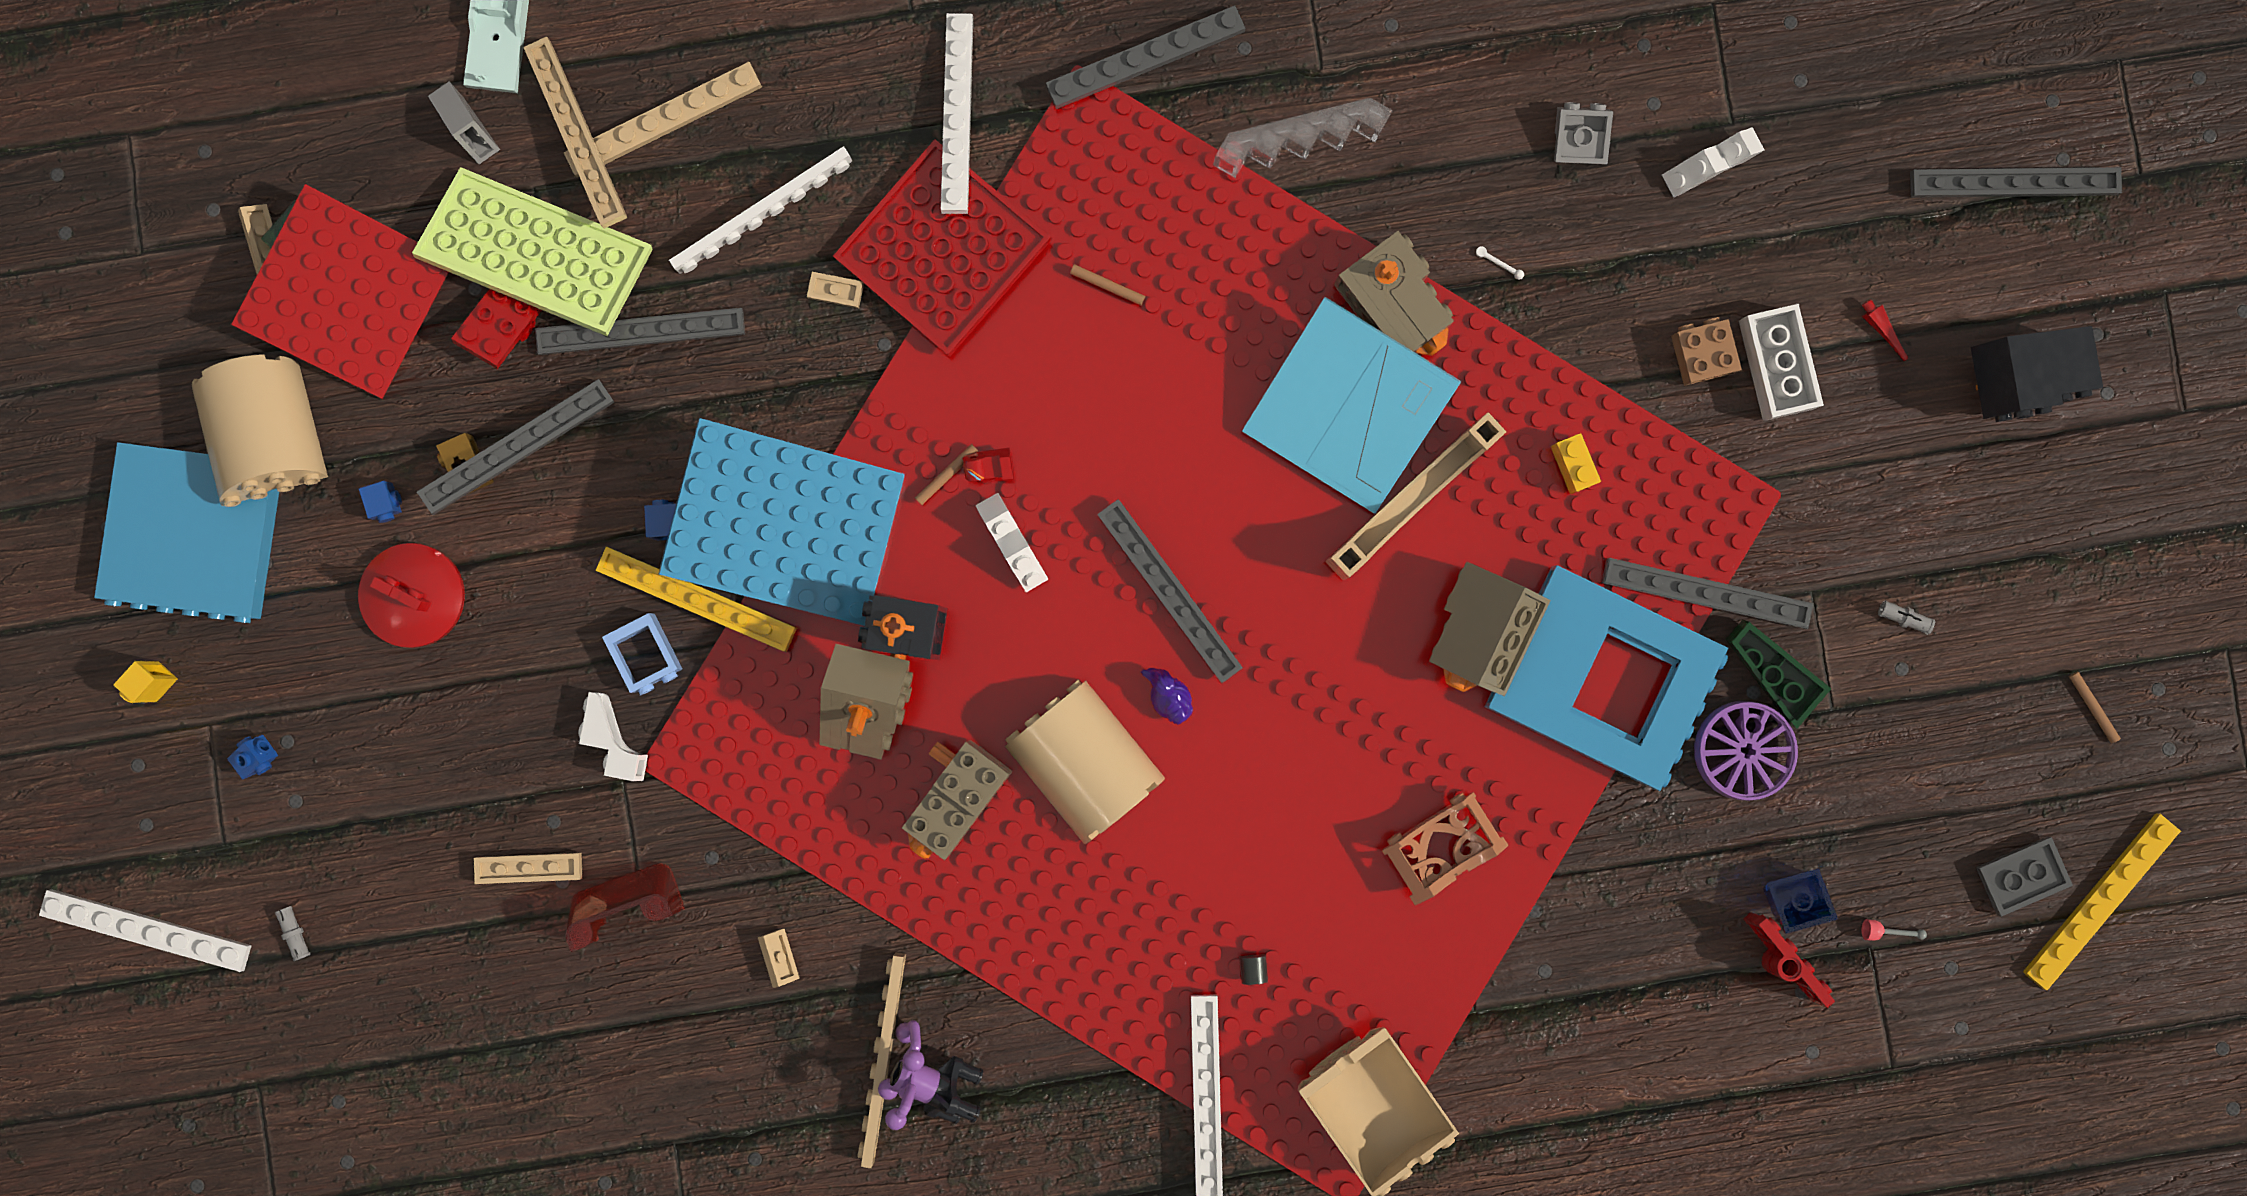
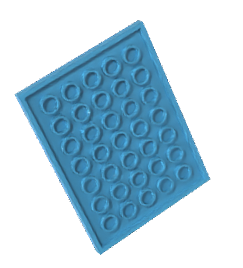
[658,418,905,626]

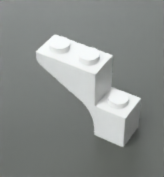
[1662,127,1764,197]
[976,493,1048,592]
[578,692,648,781]

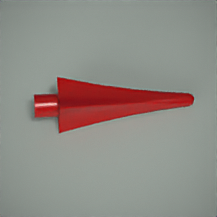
[1861,299,1908,361]

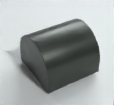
[1239,954,1268,985]

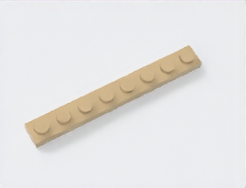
[523,37,627,229]
[564,62,762,178]
[858,952,906,1168]

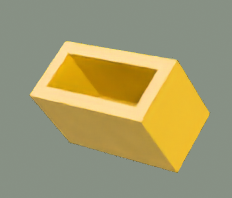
[1550,433,1601,494]
[114,661,178,703]

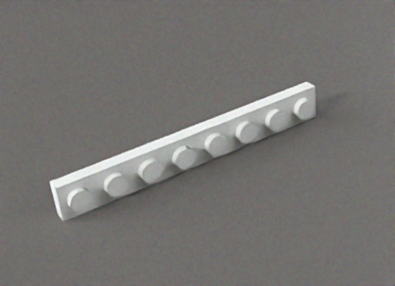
[941,14,973,214]
[669,146,852,273]
[39,889,252,972]
[1191,994,1223,1196]

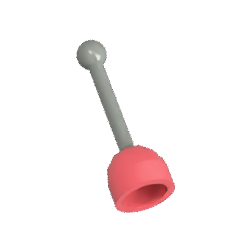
[1861,919,1927,941]

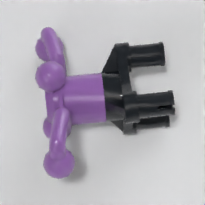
[878,1020,983,1130]

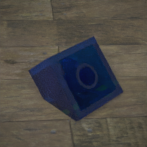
[1763,868,1838,934]

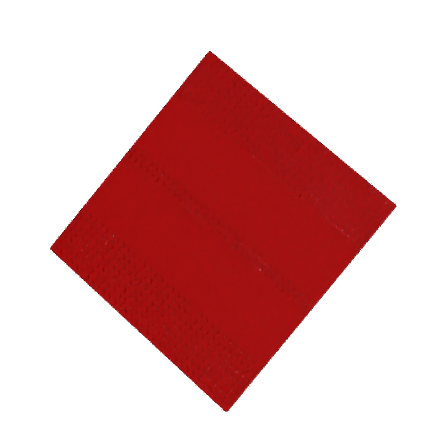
[645,65,1781,1196]

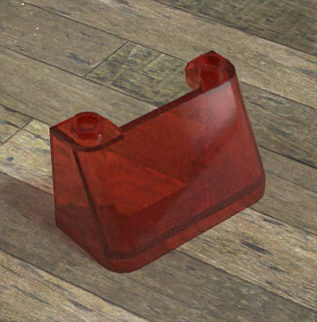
[566,863,685,952]

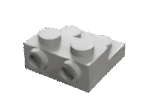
[1554,102,1613,164]

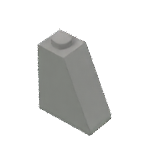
[428,82,500,164]

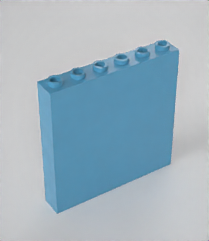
[94,442,279,623]

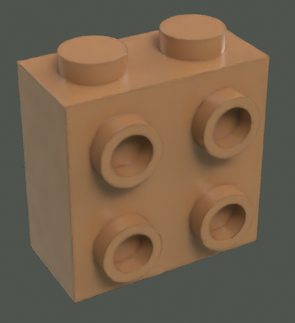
[1671,317,1742,386]

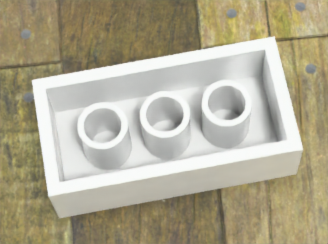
[1739,304,1824,421]

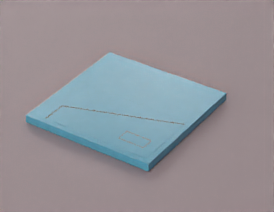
[1242,297,1461,514]

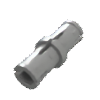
[1878,600,1935,635]
[275,906,311,961]

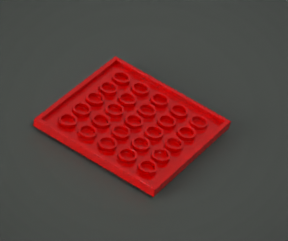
[833,139,1052,357]
[231,184,449,399]

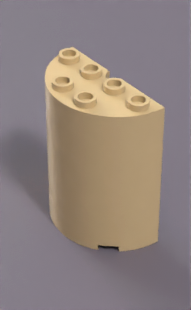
[192,355,328,507]
[1005,680,1165,844]
[1298,1027,1459,1196]

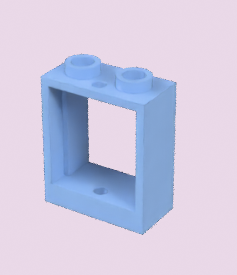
[602,613,682,695]

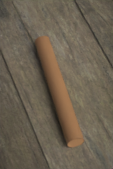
[1070,264,1145,305]
[915,444,978,505]
[2069,671,2121,743]

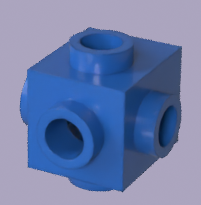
[227,735,278,780]

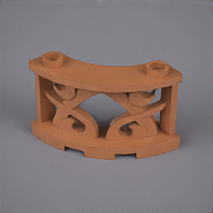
[1382,792,1508,905]

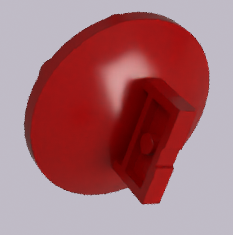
[358,543,465,648]

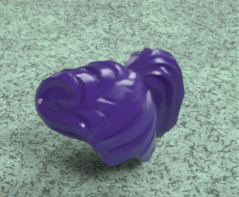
[1141,668,1193,725]

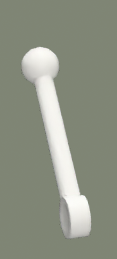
[1476,247,1524,280]

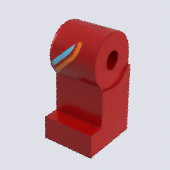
[962,448,1013,481]

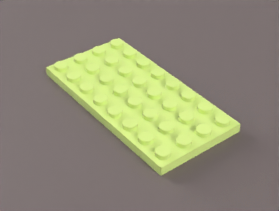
[412,167,653,336]

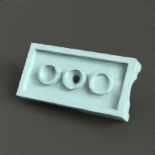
[463,0,529,93]

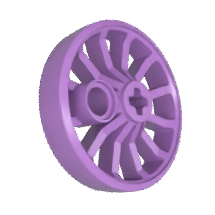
[1694,701,1798,801]

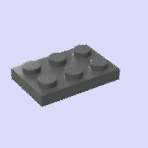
[1976,836,2073,917]

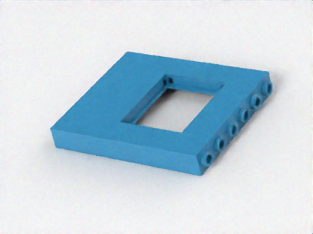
[1484,565,1728,791]

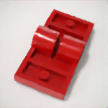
[451,289,542,369]
[1743,912,1835,1008]

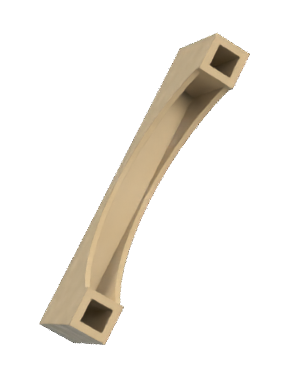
[1325,413,1506,580]

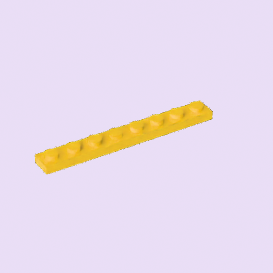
[596,547,797,652]
[2023,813,2181,991]

